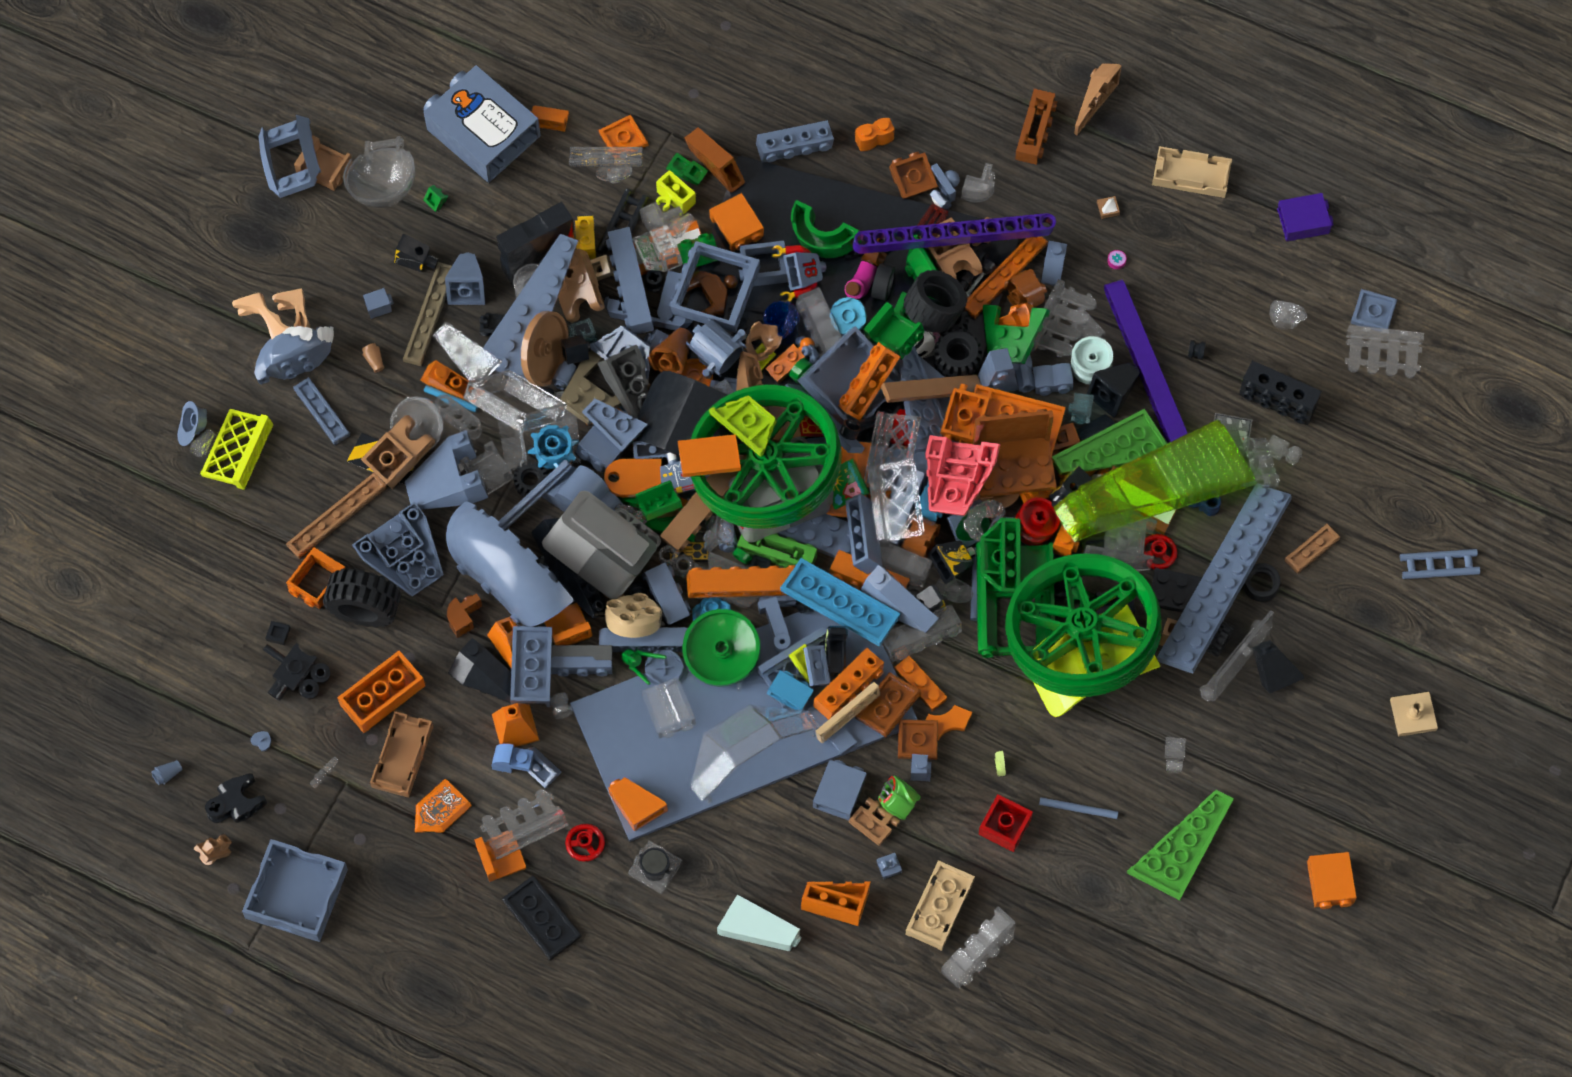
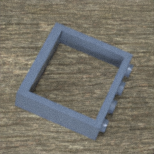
[669,241,760,333]

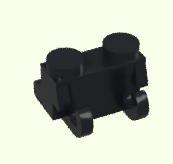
[479,312,506,336]

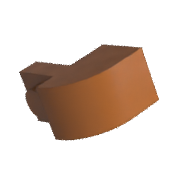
[447,593,482,638]

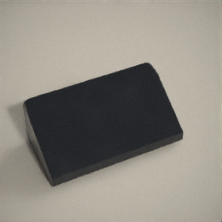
[1076,414,1115,442]

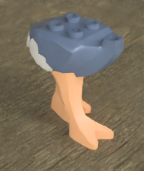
[232,288,334,385]

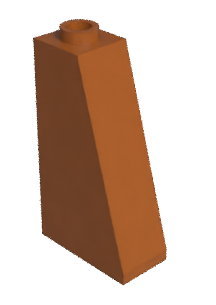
[684,127,745,193]

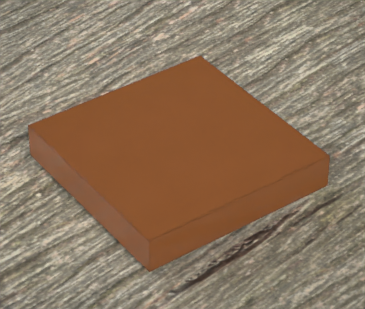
[898,719,938,760]

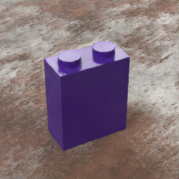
[1277,193,1333,242]

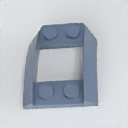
[259,115,321,198]

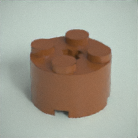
[1004,269,1047,308]
[901,514,941,559]

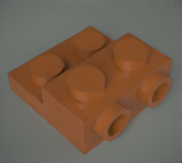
[889,151,938,199]

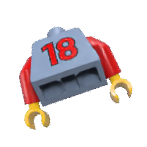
[772,245,826,303]

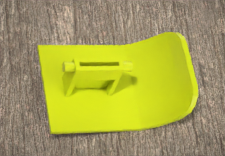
[1033,604,1160,717]

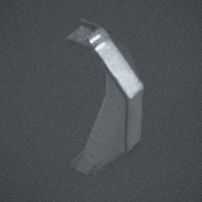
[691,704,820,804]

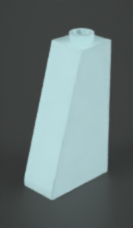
[717,895,801,951]

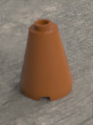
[648,328,693,374]

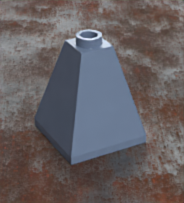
[445,252,485,305]

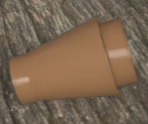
[362,343,385,373]

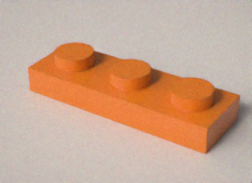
[894,656,947,711]

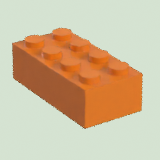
[337,650,425,733]

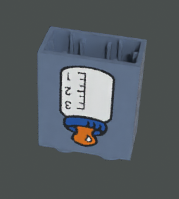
[423,65,541,183]

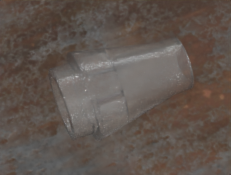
[667,213,695,239]
[190,429,215,457]

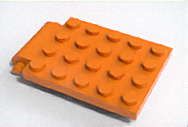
[940,384,1066,455]

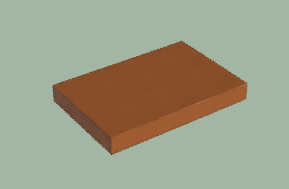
[855,672,921,738]

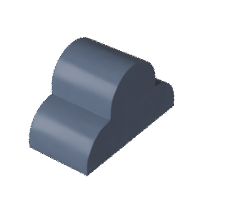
[542,465,625,512]

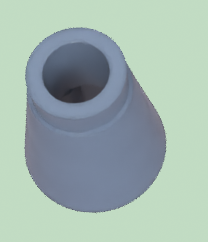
[151,760,182,785]

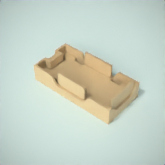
[1152,146,1232,198]
[905,861,975,951]

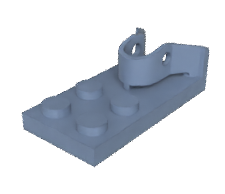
[510,626,552,707]

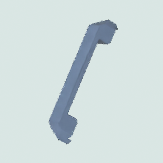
[604,296,693,330]

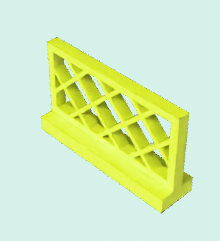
[200,409,273,490]

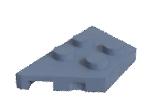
[590,326,653,386]

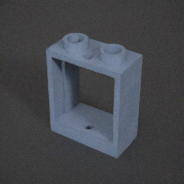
[738,241,788,286]

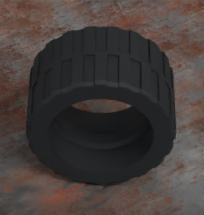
[904,270,967,333]

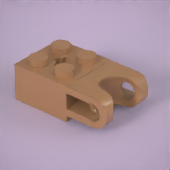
[919,217,983,279]
[558,249,605,323]
[360,415,435,489]

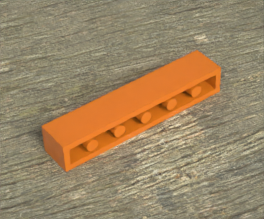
[687,565,796,598]

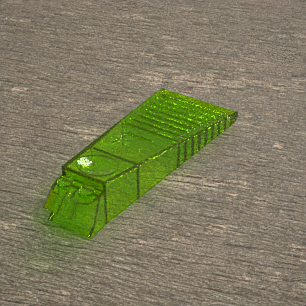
[1054,419,1256,542]

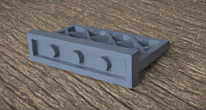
[757,626,848,708]

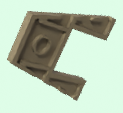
[559,350,651,425]

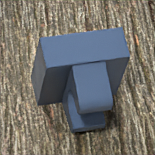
[876,853,902,879]

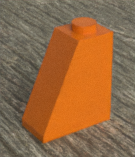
[608,777,668,831]

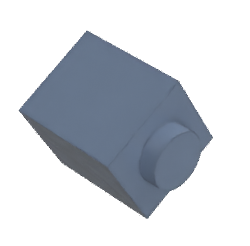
[363,288,394,319]

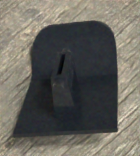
[636,371,743,457]

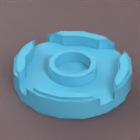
[829,297,867,334]

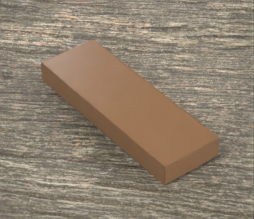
[1285,524,1340,574]

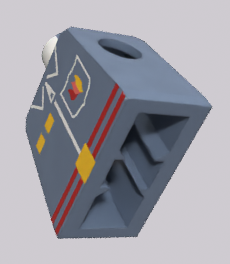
[660,453,696,496]

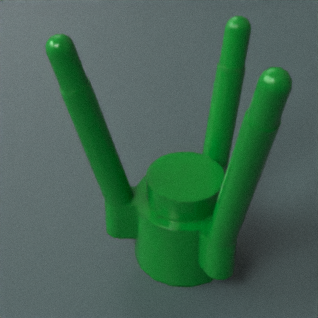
[622,649,667,685]

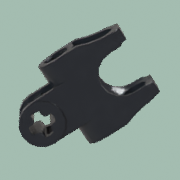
[205,773,267,823]

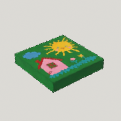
[832,459,870,510]

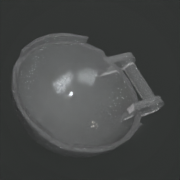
[343,136,416,208]

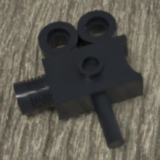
[263,643,330,701]

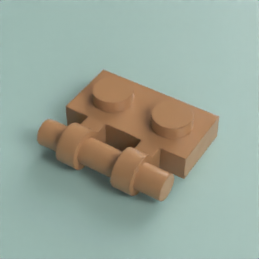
[849,797,900,846]

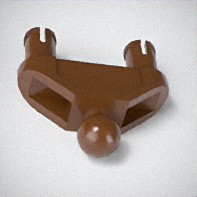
[686,271,738,324]

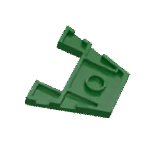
[983,305,1050,364]

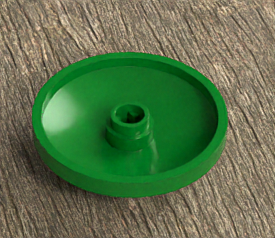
[682,609,761,687]

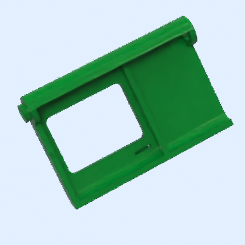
[976,542,1055,658]

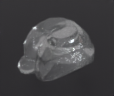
[1269,299,1307,331]

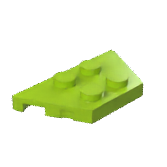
[709,395,776,457]

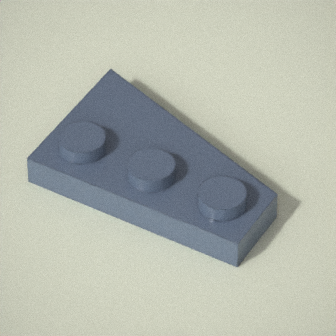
[582,399,649,452]

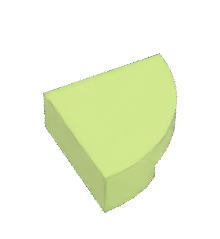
[995,751,1006,777]

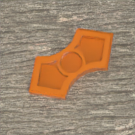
[926,705,972,740]

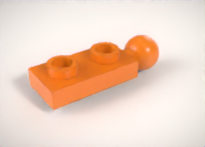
[765,337,815,384]

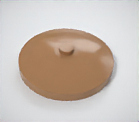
[521,311,569,386]

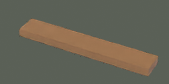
[881,375,981,403]
[286,473,387,559]

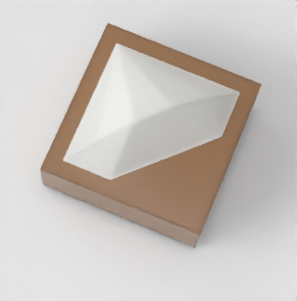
[1097,196,1120,219]

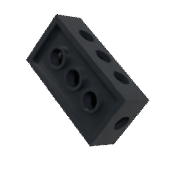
[1239,360,1322,425]

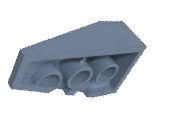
[860,565,939,633]

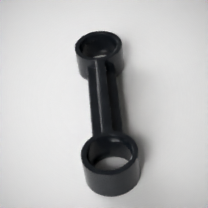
[839,407,895,440]

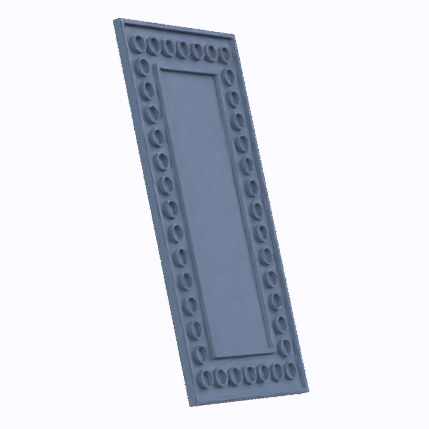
[570,608,918,842]

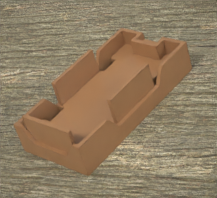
[370,711,433,798]

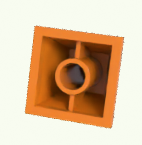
[492,703,540,747]

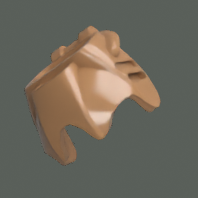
[744,321,782,361]

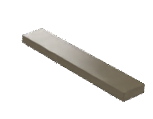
[403,262,452,366]

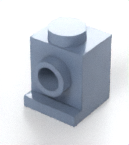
[911,754,931,781]

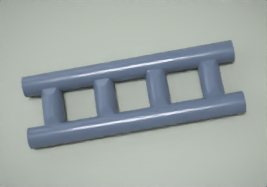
[1400,549,1480,579]

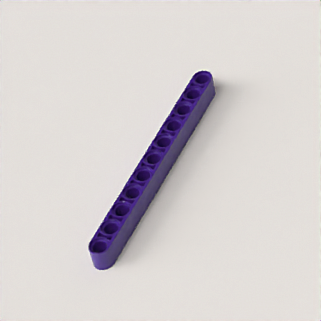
[853,213,1056,254]
[1104,279,1195,462]

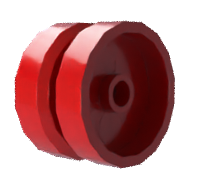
[1015,497,1061,546]

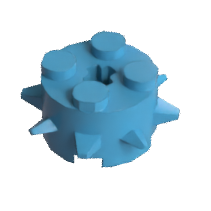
[527,423,579,469]

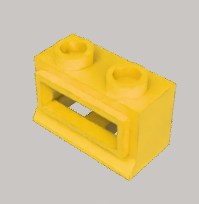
[575,216,596,259]

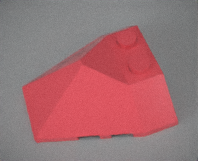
[925,435,1000,516]

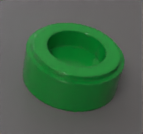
[732,548,752,564]

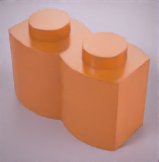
[855,118,894,151]

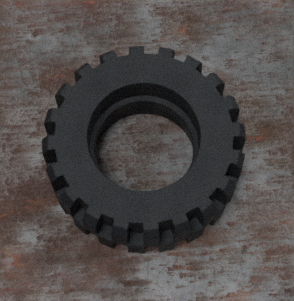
[323,569,401,627]

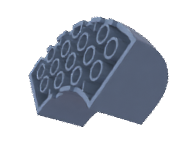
[446,501,574,627]

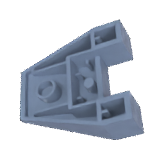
[405,430,488,510]

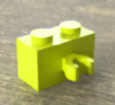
[656,170,696,215]

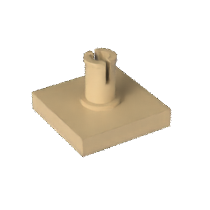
[1390,692,1438,737]

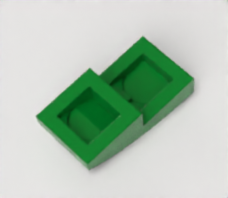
[666,153,708,186]

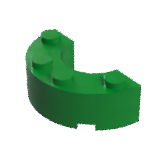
[791,200,862,258]

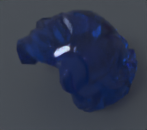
[763,300,800,339]

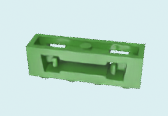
[737,533,817,568]

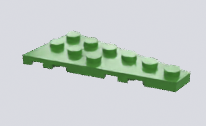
[1052,409,1175,475]
[1127,790,1234,900]

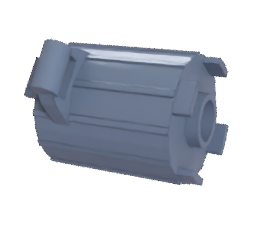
[686,318,747,379]

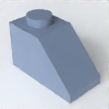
[1041,241,1067,287]

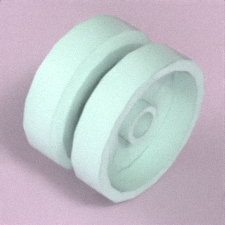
[1071,336,1113,384]

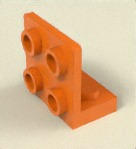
[544,603,592,645]
[474,833,526,882]

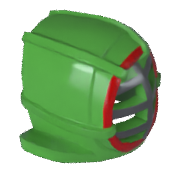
[878,775,920,820]

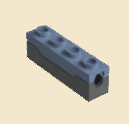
[551,645,613,676]

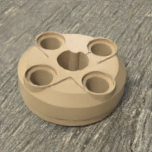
[605,593,662,638]

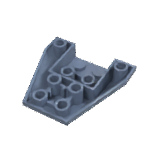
[352,502,444,597]

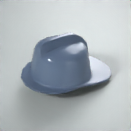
[177,401,207,446]

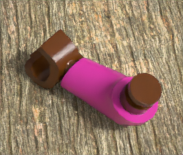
[845,252,887,300]

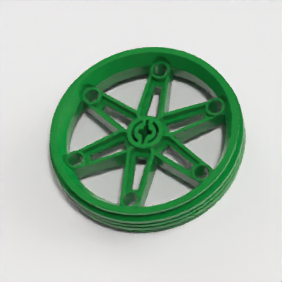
[691,385,842,529]
[1005,553,1162,697]

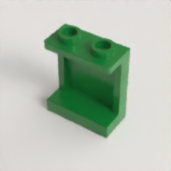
[863,302,925,360]

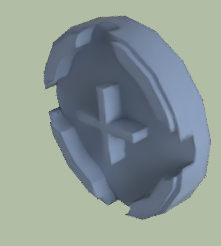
[645,649,684,688]

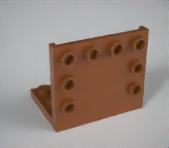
[972,409,1056,498]

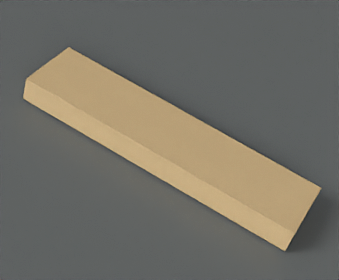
[816,682,880,743]

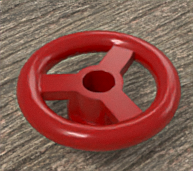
[1140,534,1177,569]
[565,824,605,862]

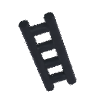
[596,189,649,254]

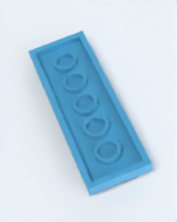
[780,558,900,647]

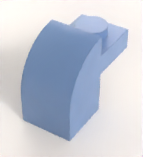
[491,744,534,773]

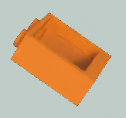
[286,547,345,609]

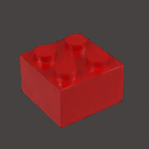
[979,794,1033,852]

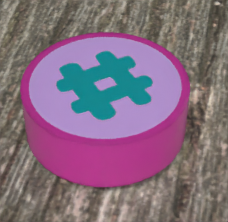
[1107,250,1127,269]

